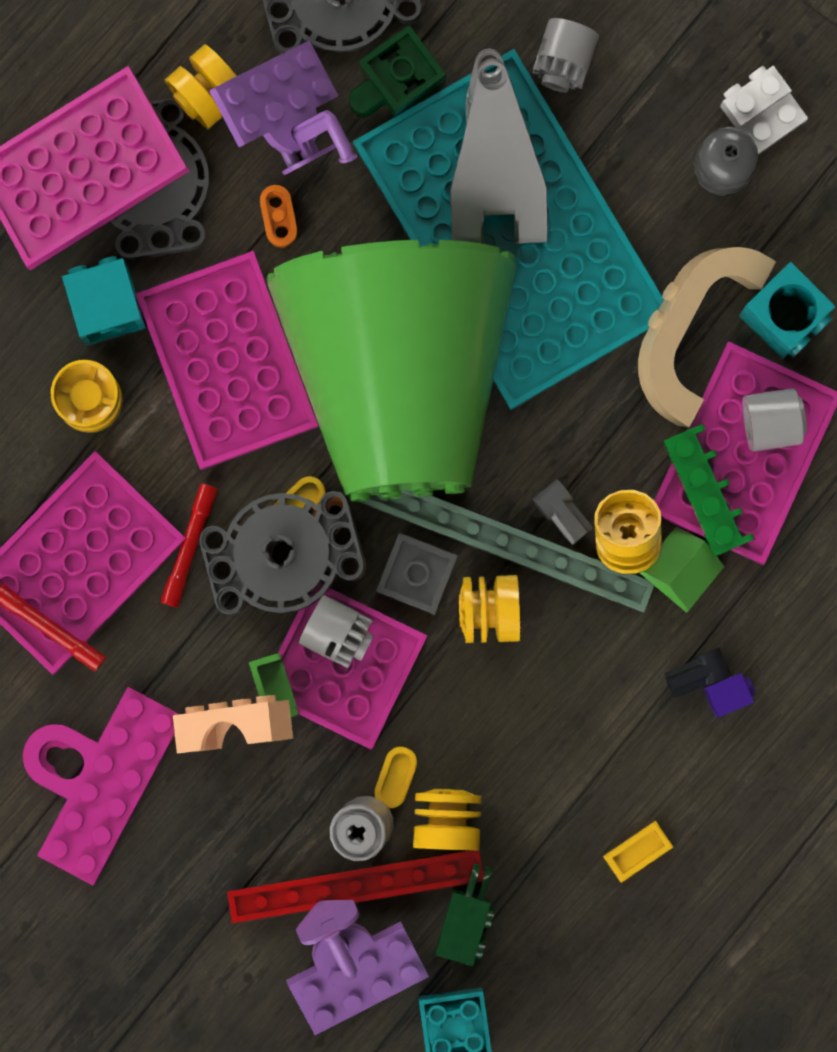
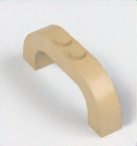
[638,247,776,427]

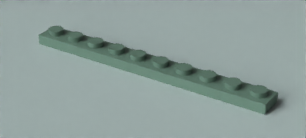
[350,491,654,613]

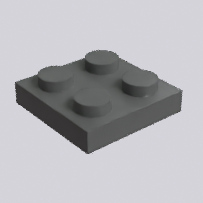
[376,533,458,615]

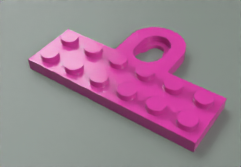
[23,687,180,886]

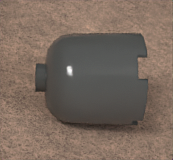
[693,127,759,196]

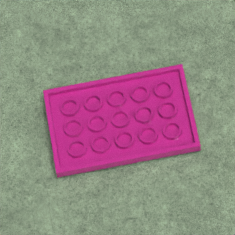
[0,66,190,270]
[136,251,318,470]
[654,341,837,565]
[0,451,186,675]

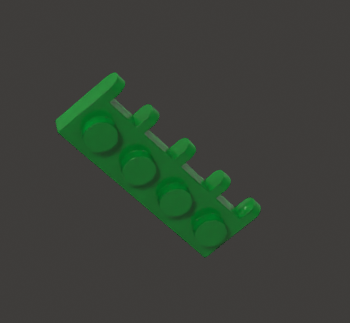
[663,424,755,557]

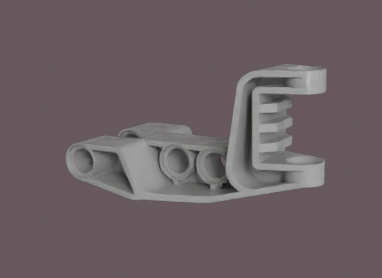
[450,48,547,244]

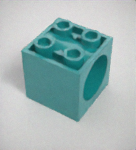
[62,256,146,346]
[739,262,836,360]
[418,987,492,1052]

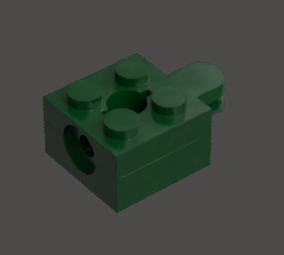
[349,25,446,117]
[435,863,495,966]

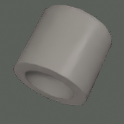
[742,388,807,452]
[330,796,394,861]

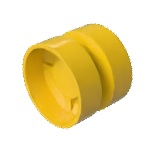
[164,44,237,129]
[51,360,123,433]

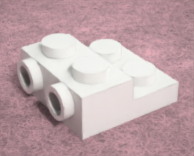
[720,65,808,155]

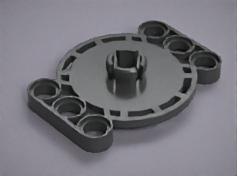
[262,0,421,54]
[110,99,209,261]
[200,491,366,616]

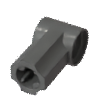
[532,479,593,545]

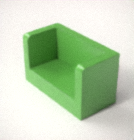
[249,653,299,718]

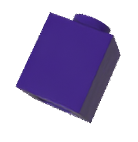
[703,673,756,718]

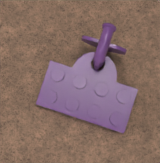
[209,40,357,175]
[286,900,429,1035]

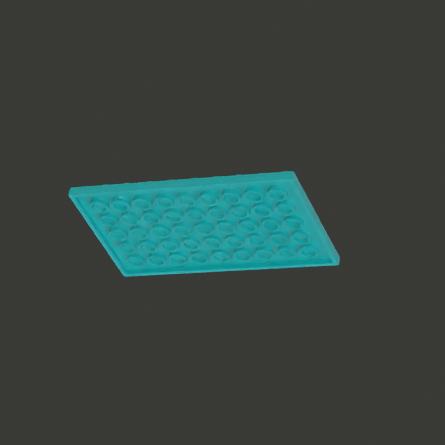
[353,49,664,410]

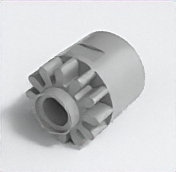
[532,18,599,93]
[298,595,374,668]

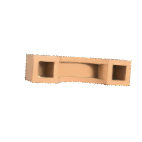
[173,695,293,754]

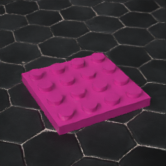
[258,584,427,750]

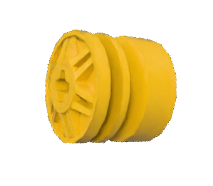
[595,490,662,574]
[459,575,520,643]
[413,789,481,850]

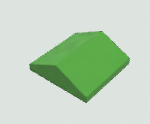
[639,526,724,613]

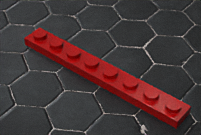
[227,850,483,923]

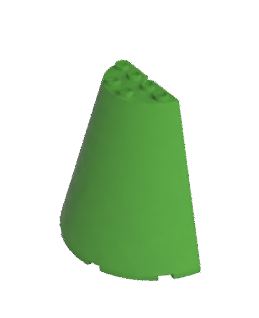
[267,240,517,502]

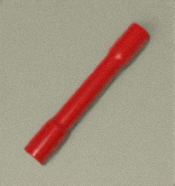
[160,483,218,608]
[0,584,106,672]

